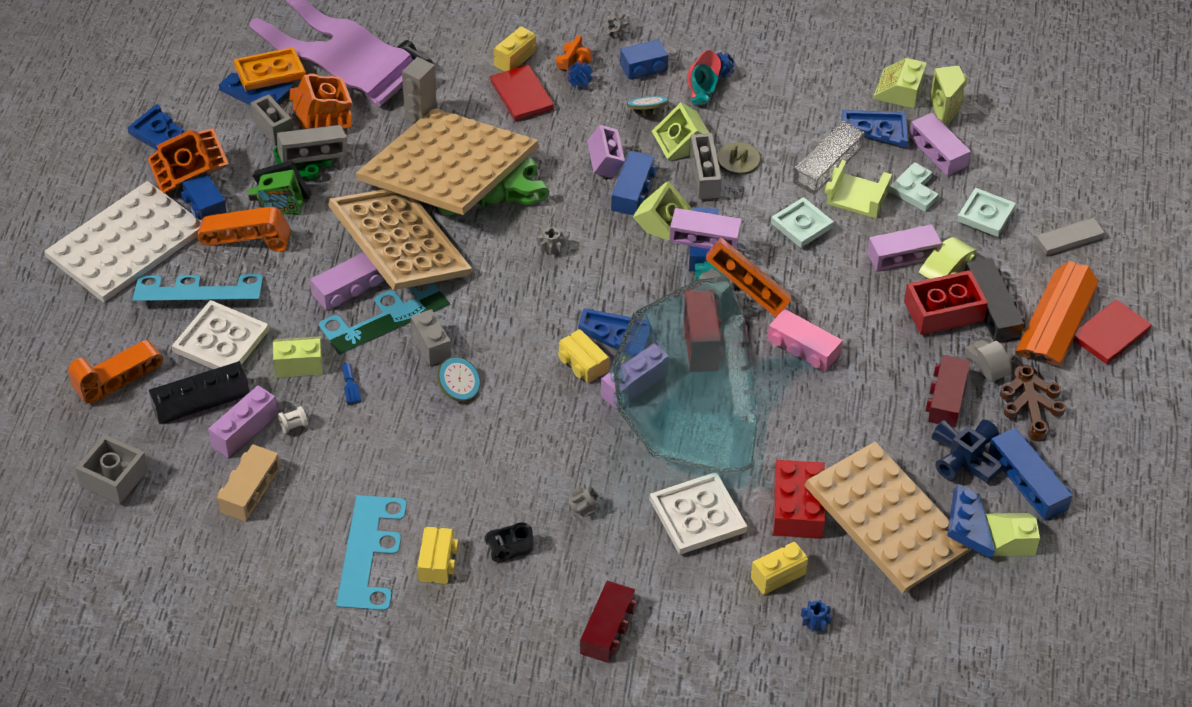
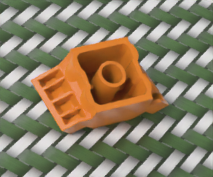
[289,74,352,130]
[147,128,229,194]

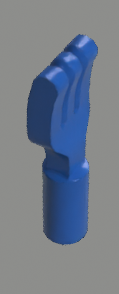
[342,363,361,404]

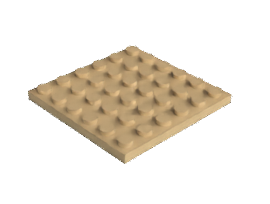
[356,108,539,215]

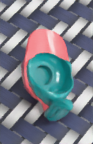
[687,50,721,106]

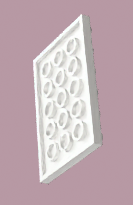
[44,181,202,303]

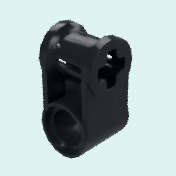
[484,522,534,562]

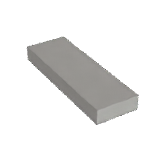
[1035,218,1105,256]

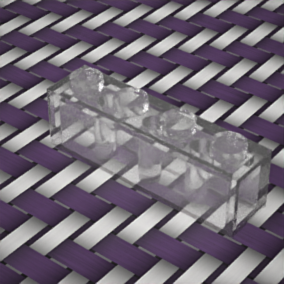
[793,121,865,195]

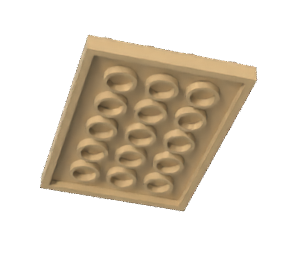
[328,189,472,291]
[804,441,971,594]

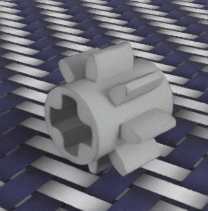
[602,11,629,37]
[538,227,565,255]
[569,484,600,516]

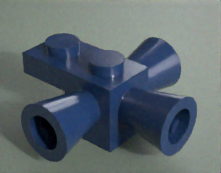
[932,419,1003,483]

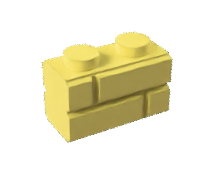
[494,27,536,72]
[558,329,610,383]
[417,527,459,584]
[751,542,808,595]

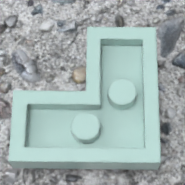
[889,162,938,212]

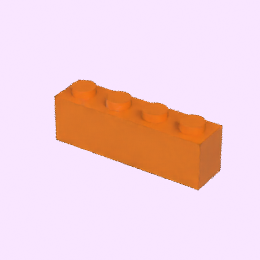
[706,237,791,317]

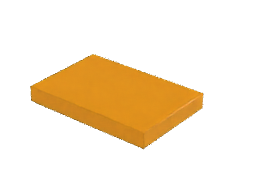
[233,47,306,91]

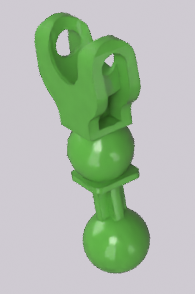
[437,158,549,216]

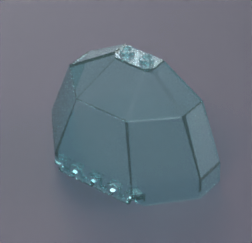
[610,276,757,474]

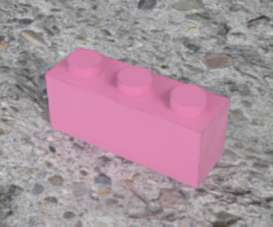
[768,309,843,372]

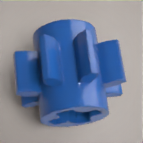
[717,52,736,78]
[567,62,593,88]
[801,600,833,632]

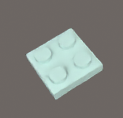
[957,188,1016,237]
[771,197,834,248]

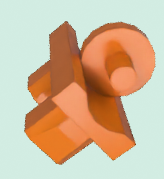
[555,36,593,76]

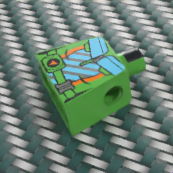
[248,170,304,215]

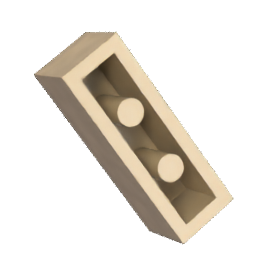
[217,444,281,522]

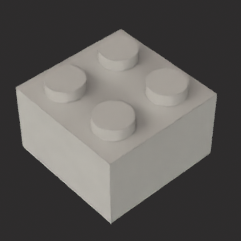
[75,434,148,504]

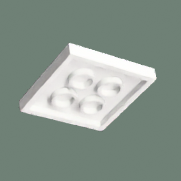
[172,300,269,369]
[650,472,747,555]

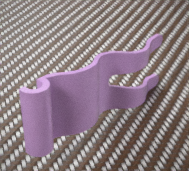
[250,0,413,107]

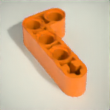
[197,207,291,252]
[68,340,163,404]

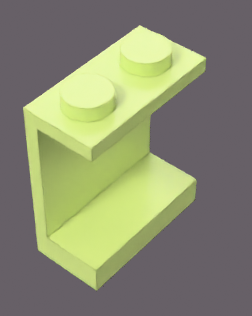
[824,160,892,218]

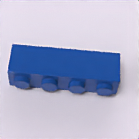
[988,428,1072,521]

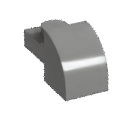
[965,340,1012,382]

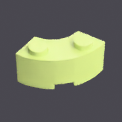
[919,237,977,279]

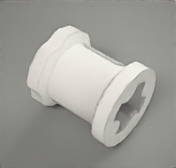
[278,406,308,434]

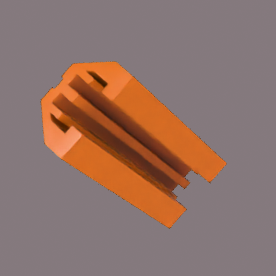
[1015,261,1098,367]

